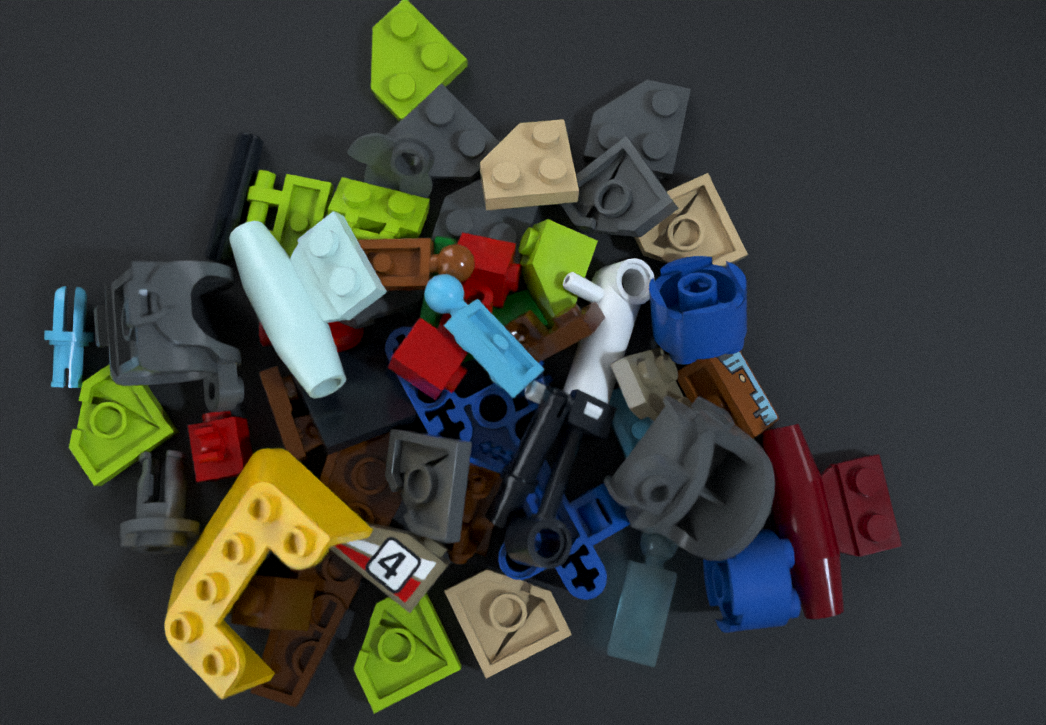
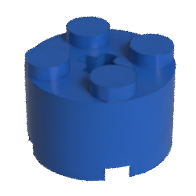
[649,256,747,365]
[703,529,800,633]

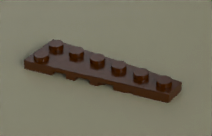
[250,432,403,707]

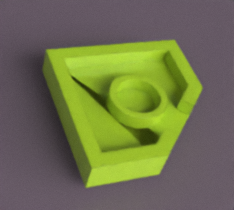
[371,0,468,121]
[69,364,179,486]
[354,592,462,713]

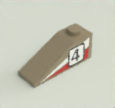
[330,521,450,613]

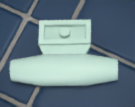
[229,211,387,398]

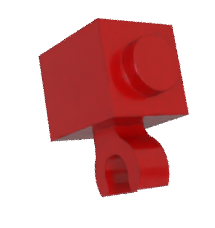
[457,232,522,313]
[388,313,468,400]
[188,411,253,482]

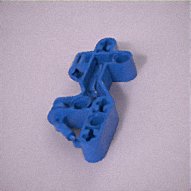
[385,326,630,600]

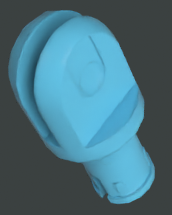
[44,286,94,388]

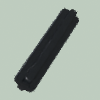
[205,132,264,265]

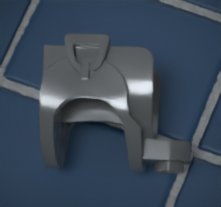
[94,260,244,412]
[603,396,775,561]

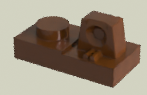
[505,301,606,363]
[259,366,322,462]

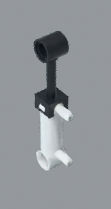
[504,258,655,569]

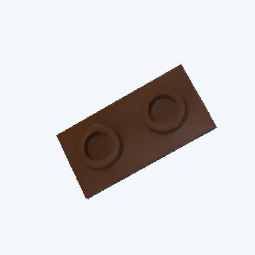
[446,463,503,564]

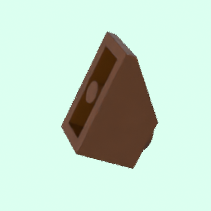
[229,574,316,631]

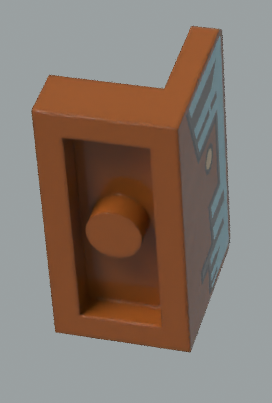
[677,351,779,438]

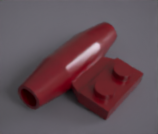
[761,424,902,619]

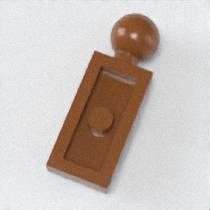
[358,238,475,291]

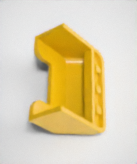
[165,448,374,700]

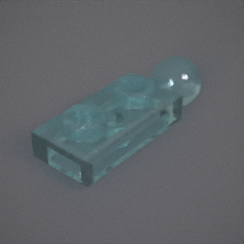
[607,533,678,667]

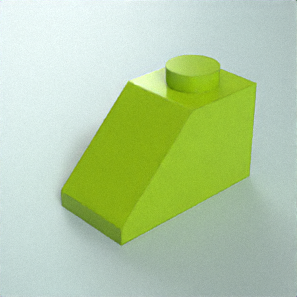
[518,219,598,329]

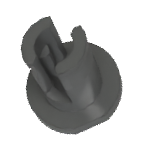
[119,450,200,554]

